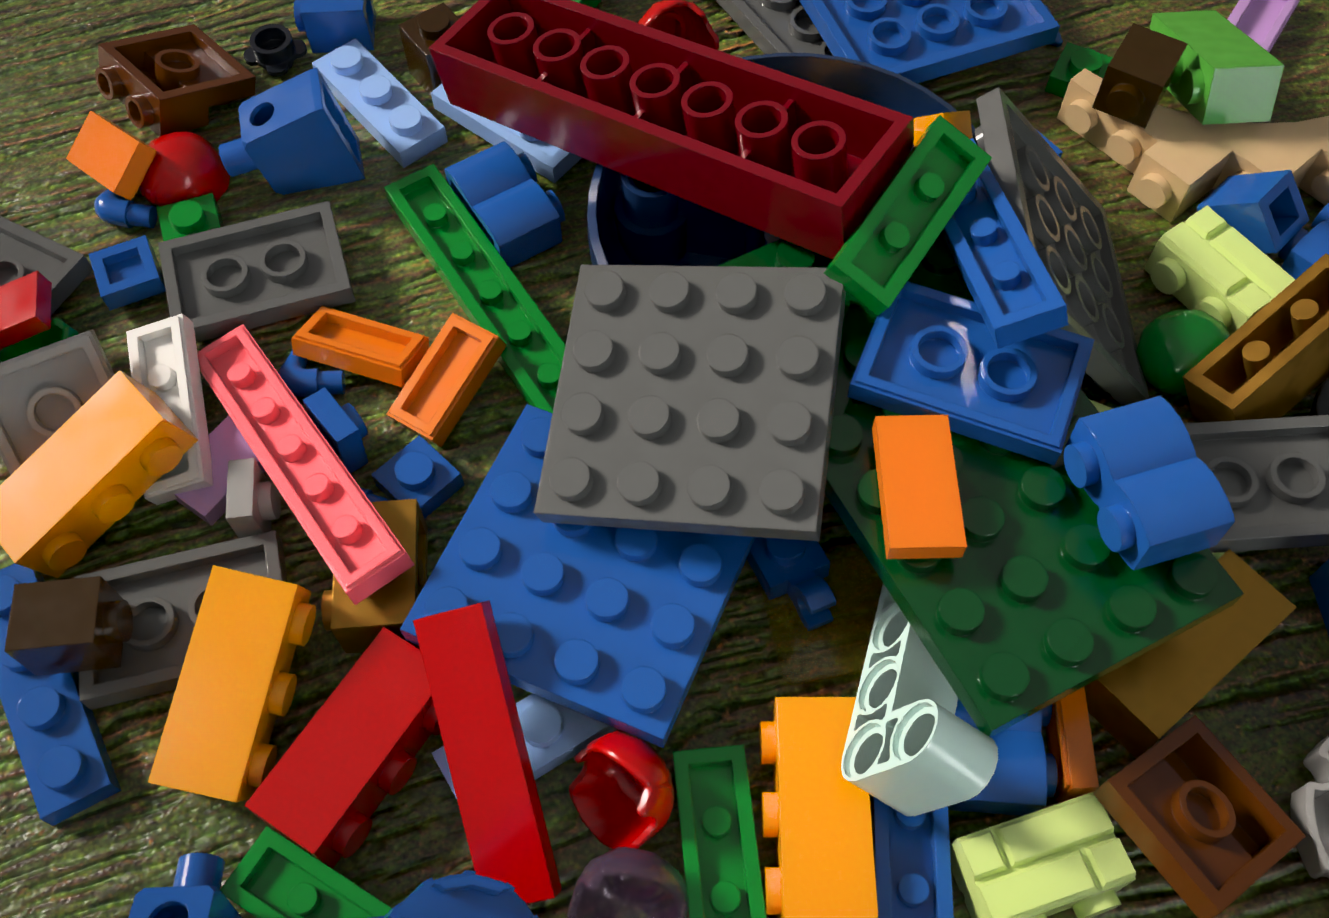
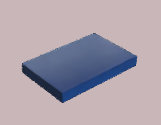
[847,281,1095,466]

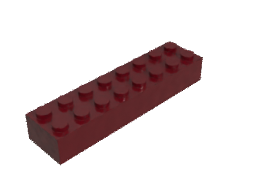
[429,0,914,259]

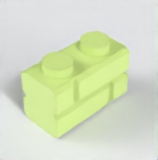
[1144,205,1295,335]
[950,792,1136,918]

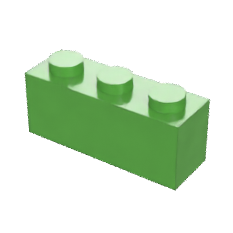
[1150,10,1284,125]

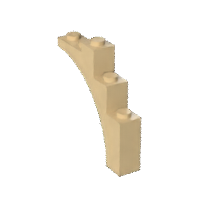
[1057,68,1329,223]

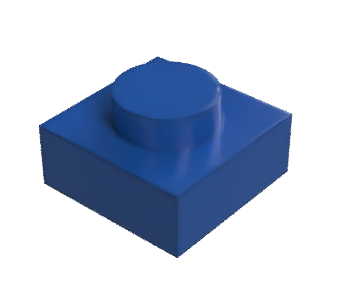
[88,235,166,311]
[303,387,368,474]
[371,435,464,519]

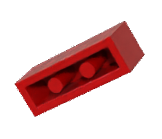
[244,627,441,869]

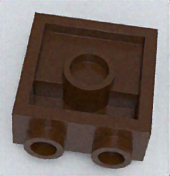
[95,24,256,137]
[1093,715,1306,918]

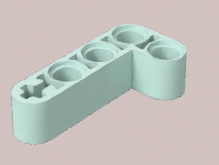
[841,583,998,816]

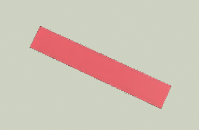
[197,324,415,605]

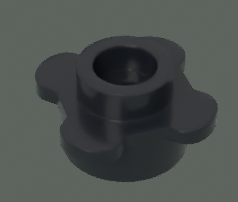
[244,24,307,77]

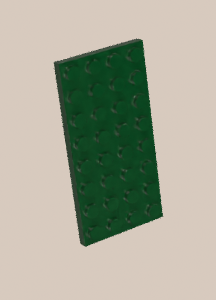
[718,233,1244,737]

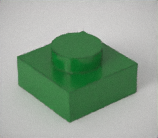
[1045,42,1113,98]
[157,193,224,241]

